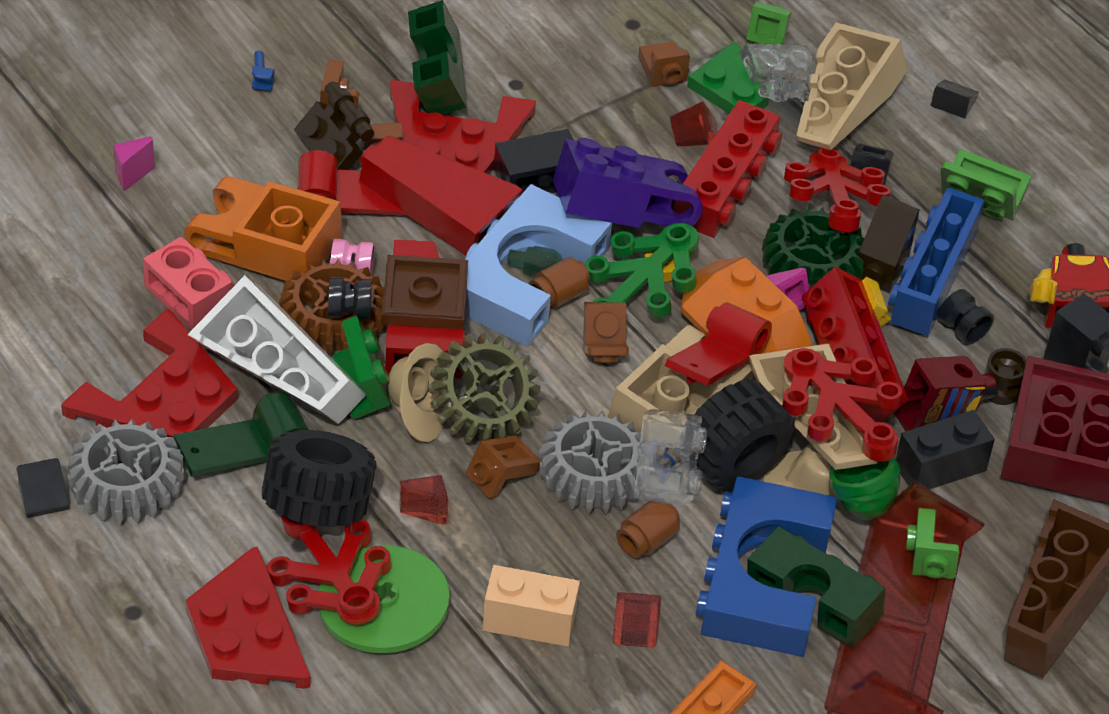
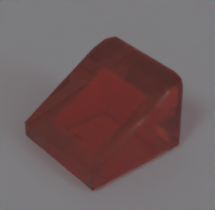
[670,101,718,147]
[399,475,448,524]
[613,592,661,648]

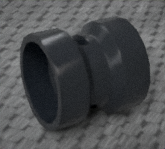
[328,277,372,320]
[937,289,994,345]

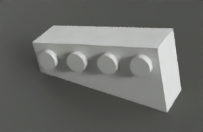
[188,275,366,424]

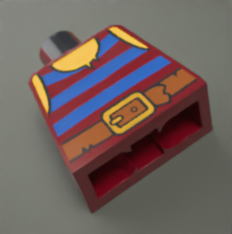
[894,356,997,431]

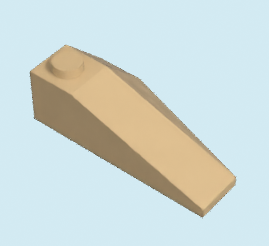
[796,22,908,150]
[749,344,877,470]

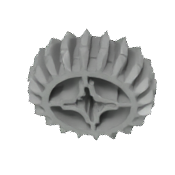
[539,410,653,515]
[67,418,184,525]

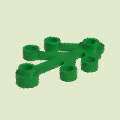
[585,223,699,317]

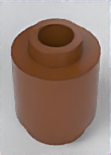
[529,257,590,309]
[616,498,680,558]

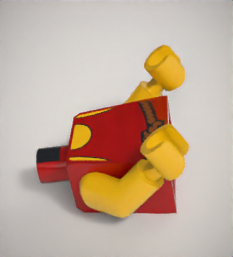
[1029,243,1109,328]

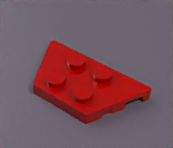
[185,546,311,689]

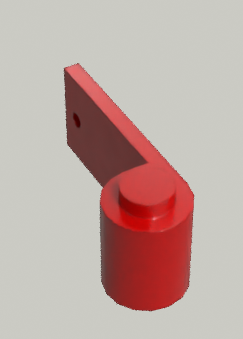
[297,150,408,216]
[665,302,772,386]

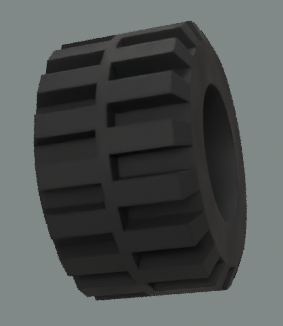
[680,379,795,492]
[261,430,376,527]

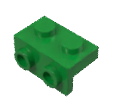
[333,316,391,419]

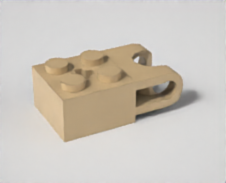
[607,325,754,463]

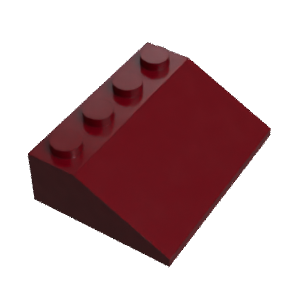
[1000,356,1109,503]

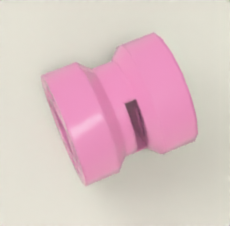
[330,239,375,276]

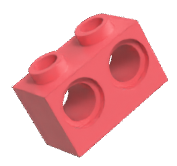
[143,236,233,330]

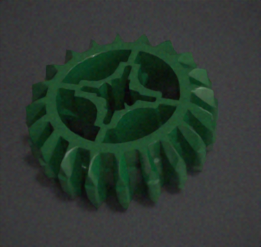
[762,206,864,288]

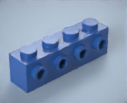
[888,187,984,336]

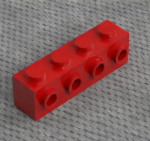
[673,100,782,238]
[802,267,909,423]

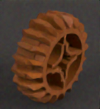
[279,258,385,356]

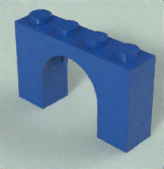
[695,476,837,657]

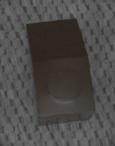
[858,195,920,294]

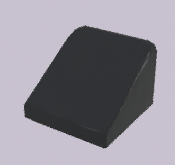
[931,79,979,118]
[850,143,894,185]
[16,458,70,518]

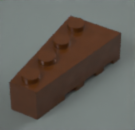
[1004,499,1109,678]

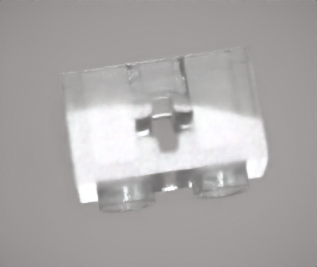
[634,409,707,506]

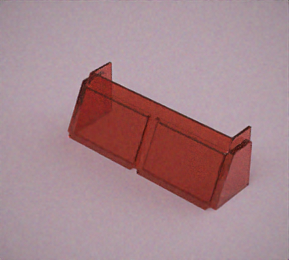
[824,482,985,714]

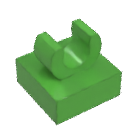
[746,1,792,49]

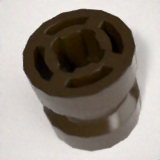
[985,348,1027,405]

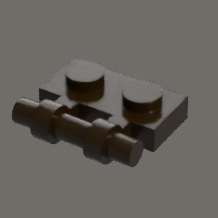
[294,81,375,170]

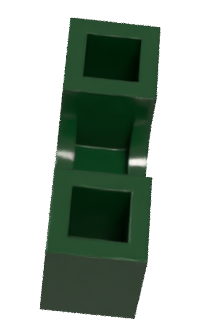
[408,0,467,115]
[747,526,885,648]

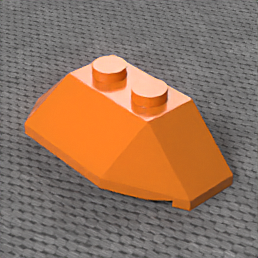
[681,257,813,354]

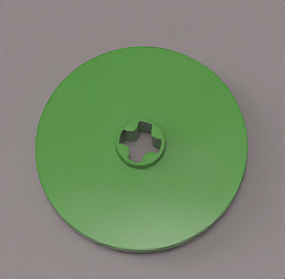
[318,545,450,653]

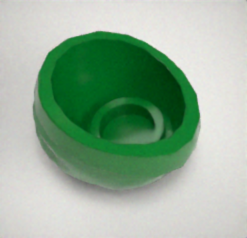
[829,457,901,520]

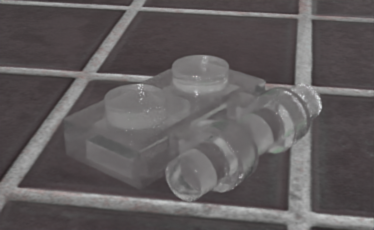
[740,44,816,102]

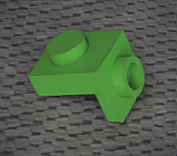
[906,508,959,579]

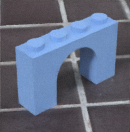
[464,184,612,347]

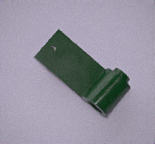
[173,392,309,477]

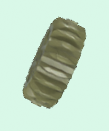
[428,332,541,443]

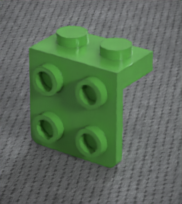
[940,149,1031,221]

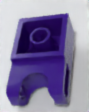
[552,138,703,228]

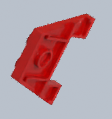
[390,80,536,175]
[61,309,238,437]

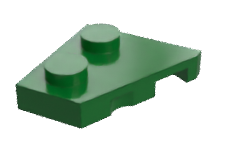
[687,42,769,114]

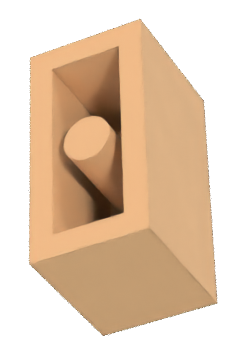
[482,565,580,647]

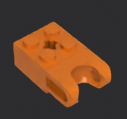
[184,176,342,281]

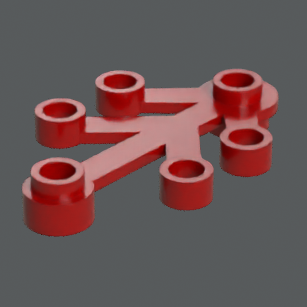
[784,148,891,232]
[782,348,902,462]
[267,516,392,625]

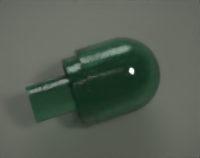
[507,246,563,278]

